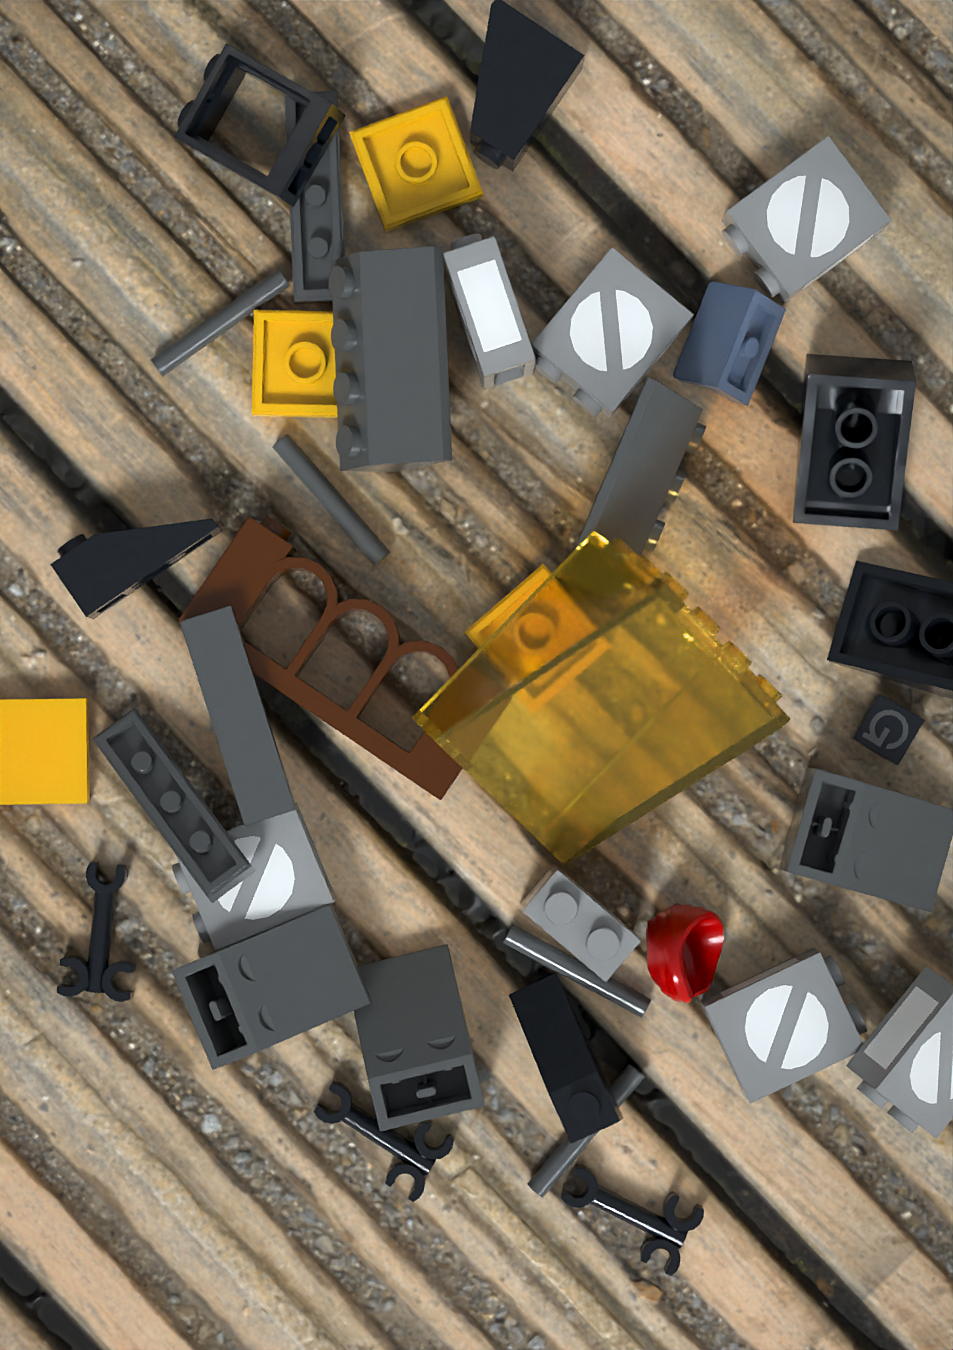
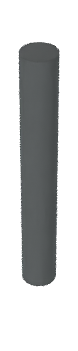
[151,269,290,376]
[272,434,391,566]
[503,924,651,1018]
[527,1063,645,1198]

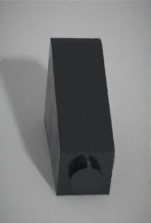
[470,0,585,171]

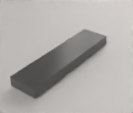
[285,91,345,304]
[180,606,297,826]
[93,708,255,903]

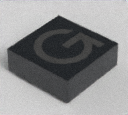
[850,693,925,765]

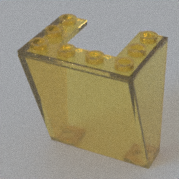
[412,531,791,865]

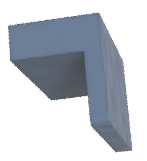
[673,281,786,406]

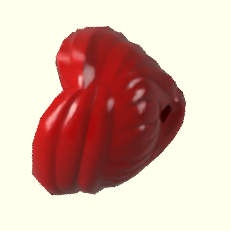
[646,903,725,1004]

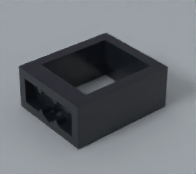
[174,43,346,207]

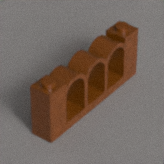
[177,516,512,801]

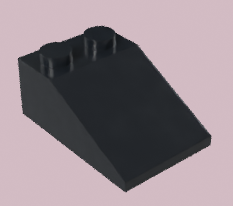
[793,354,916,530]
[827,560,953,699]

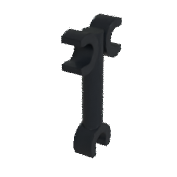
[57,861,136,1002]
[314,1081,454,1202]
[561,1165,704,1276]

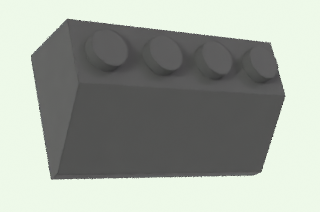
[328,246,452,472]
[560,377,706,607]

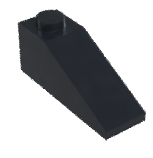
[50,518,223,619]
[509,973,623,1144]

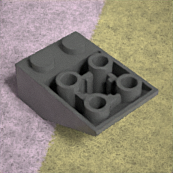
[779,768,953,912]
[172,904,372,1070]
[354,944,485,1132]

